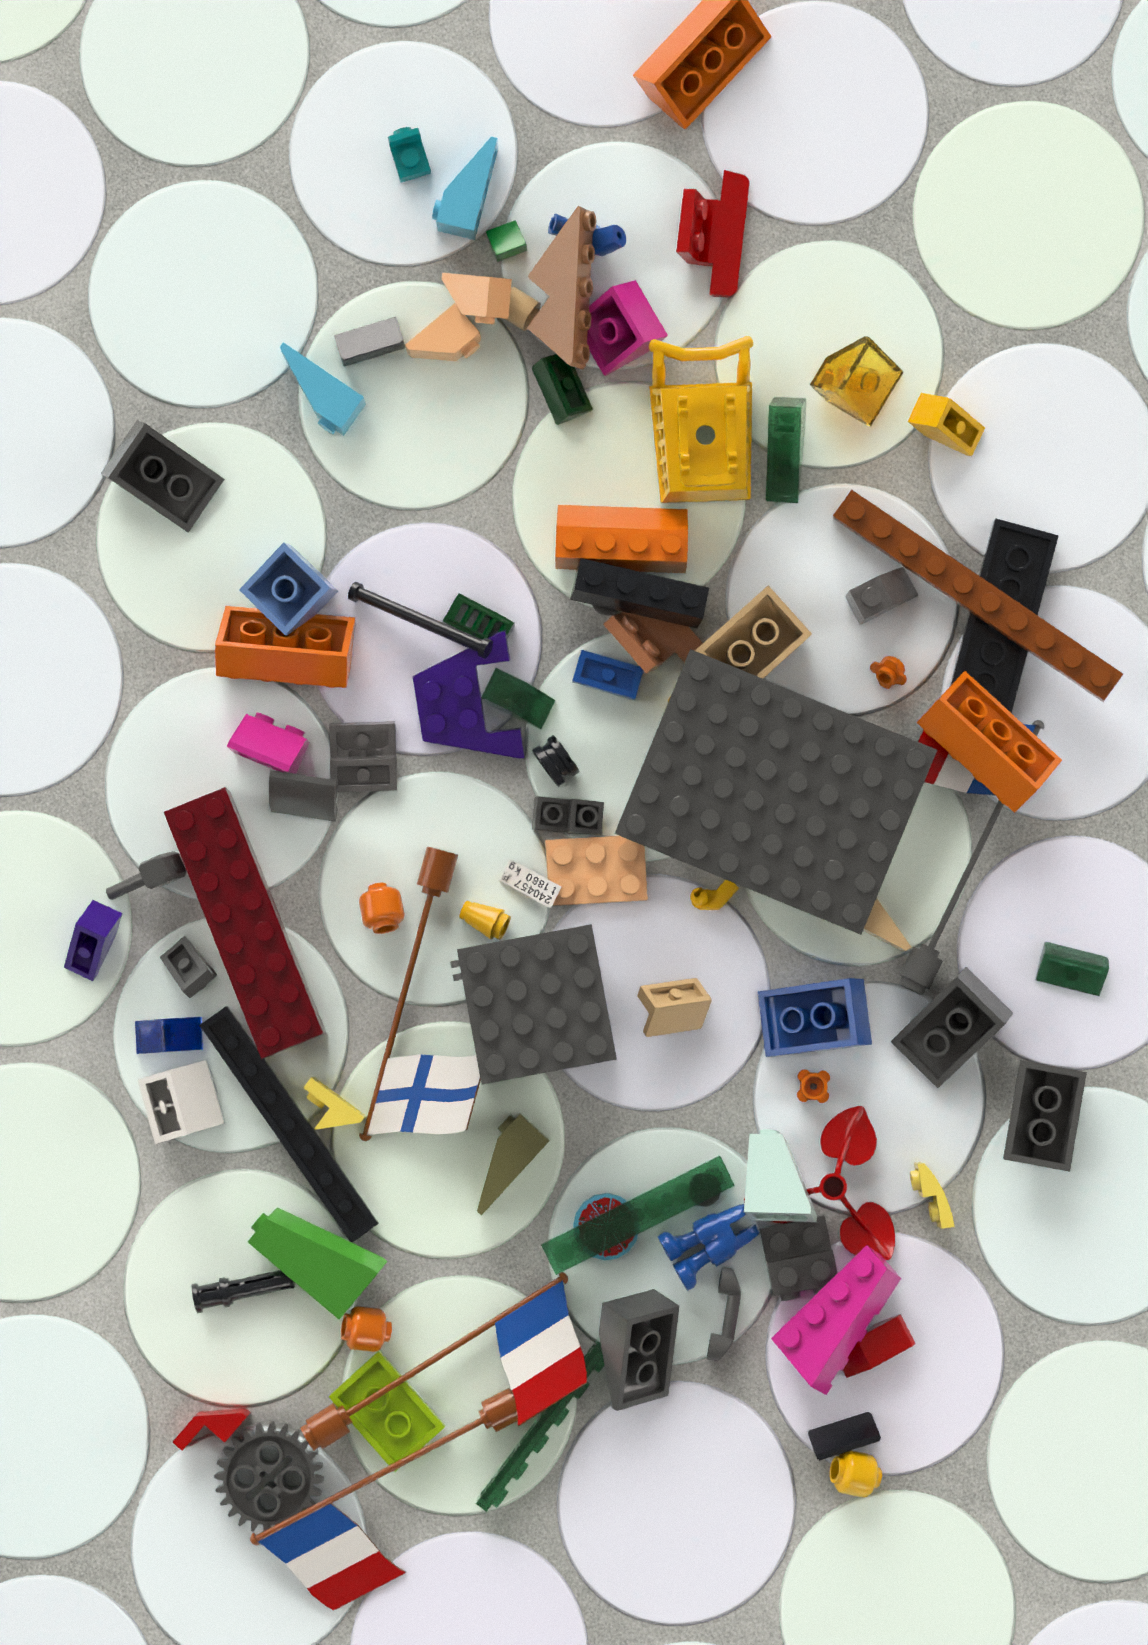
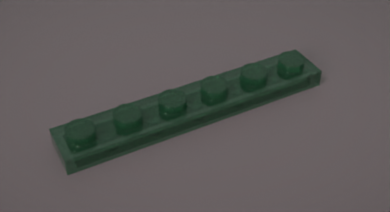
[541,1155,735,1275]
[476,1337,605,1512]

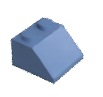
[239,542,338,636]

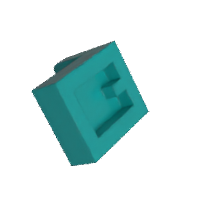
[388,127,431,183]

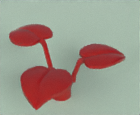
[744,1106,895,1260]

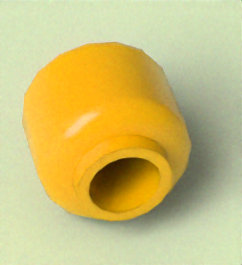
[829,1450,882,1497]

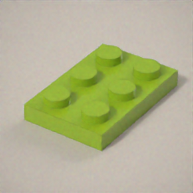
[328,1350,446,1472]

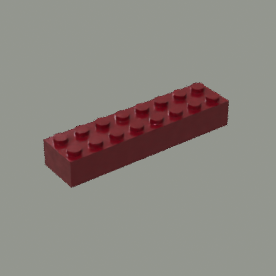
[164,787,327,1059]

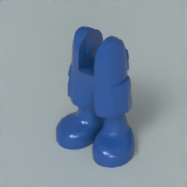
[657,1204,760,1291]

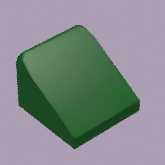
[485,220,527,262]

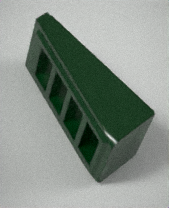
[443,593,515,640]

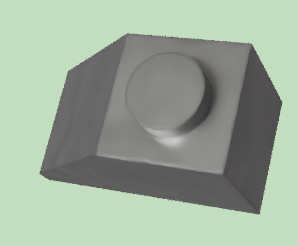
[845,567,918,625]

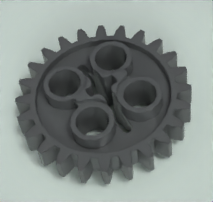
[214,1421,325,1532]

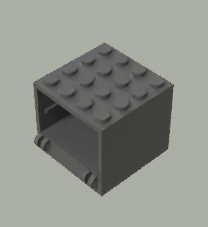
[450,924,617,1085]

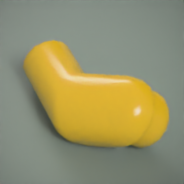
[690,880,739,910]

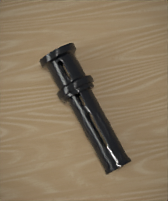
[191,1270,295,1314]

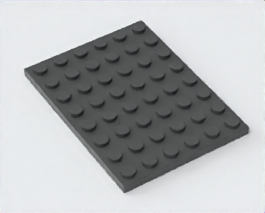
[614,649,937,935]

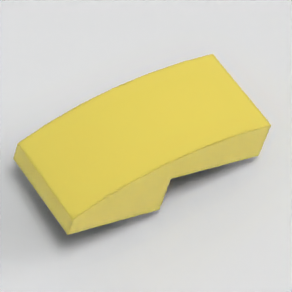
[910,1162,955,1229]

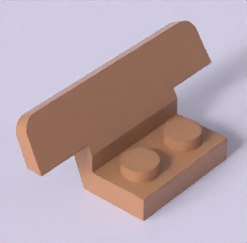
[603,612,703,674]

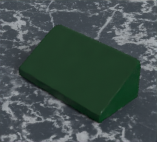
[532,354,593,425]

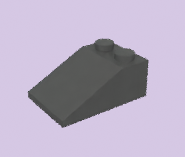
[101,420,225,533]
[891,967,1013,1088]
[599,1289,680,1411]

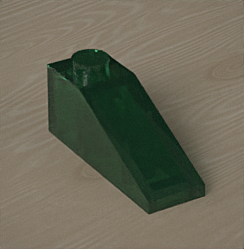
[766,397,806,503]

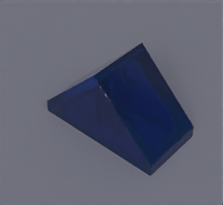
[135,1017,203,1054]

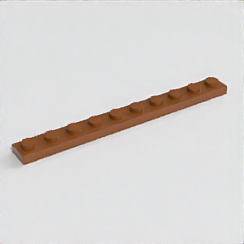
[833,489,1123,702]

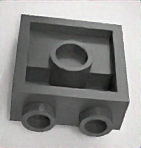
[759,1215,838,1301]

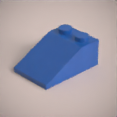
[758,978,872,1057]

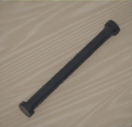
[348,582,493,659]

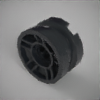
[532,735,580,787]

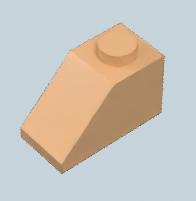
[442,273,512,324]
[405,303,481,361]

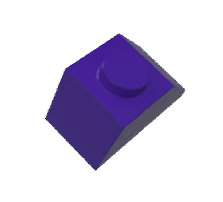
[64,900,123,981]

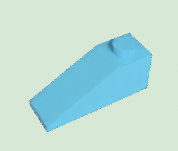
[432,137,498,240]
[280,342,366,436]

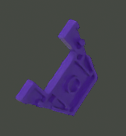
[412,630,525,759]

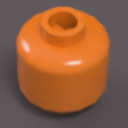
[359,882,405,934]
[341,1306,392,1352]

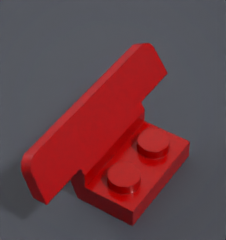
[676,170,750,298]

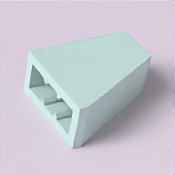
[744,1129,817,1222]

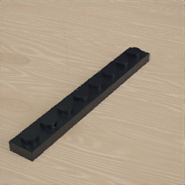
[199,1006,379,1243]

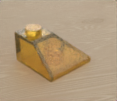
[810,336,903,426]

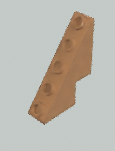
[527,206,597,369]

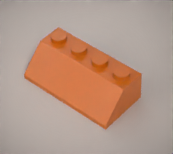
[633,0,772,129]
[555,505,688,574]
[215,606,355,688]
[916,671,1062,813]

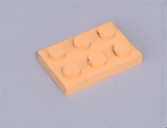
[545,836,648,906]

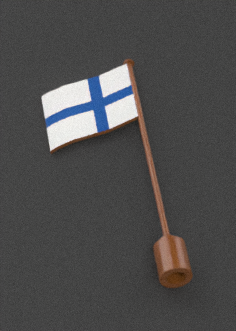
[359,846,481,1141]

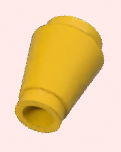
[459,900,511,940]

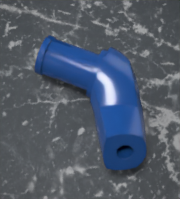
[548,214,626,256]

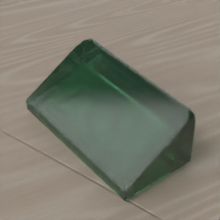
[1035,942,1109,996]

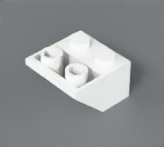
[137,1060,225,1144]

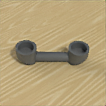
[707,1267,741,1361]

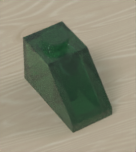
[481,668,556,730]

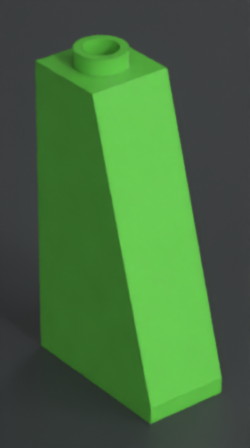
[247,1207,388,1320]

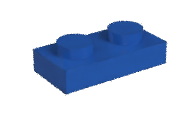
[572,650,644,700]

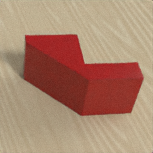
[842,1314,916,1378]
[172,1408,251,1451]

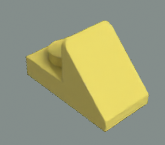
[303,1077,367,1130]

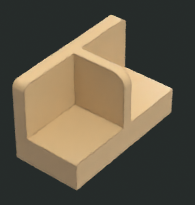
[637,978,712,1037]

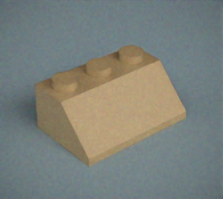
[695,585,812,679]

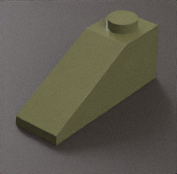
[477,1113,550,1216]

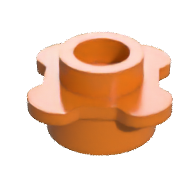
[870,656,907,689]
[796,1069,830,1103]

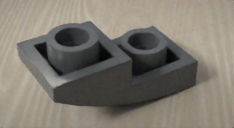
[532,796,604,835]

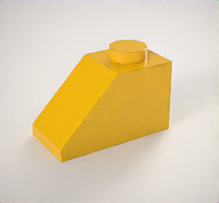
[908,393,985,457]

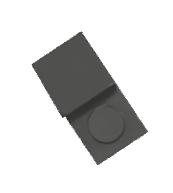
[160,936,217,998]

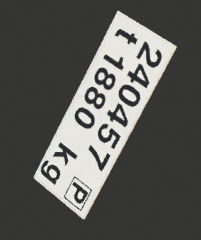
[499,859,561,909]

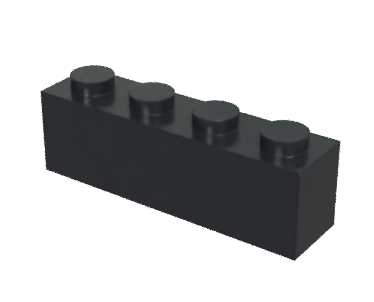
[570,558,709,629]

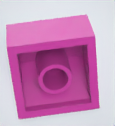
[587,280,668,376]
[226,712,310,774]

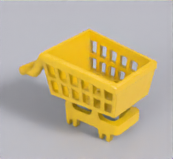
[648,336,754,503]

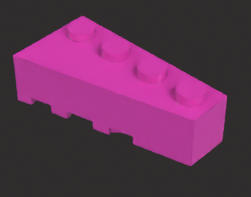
[771,1245,902,1395]

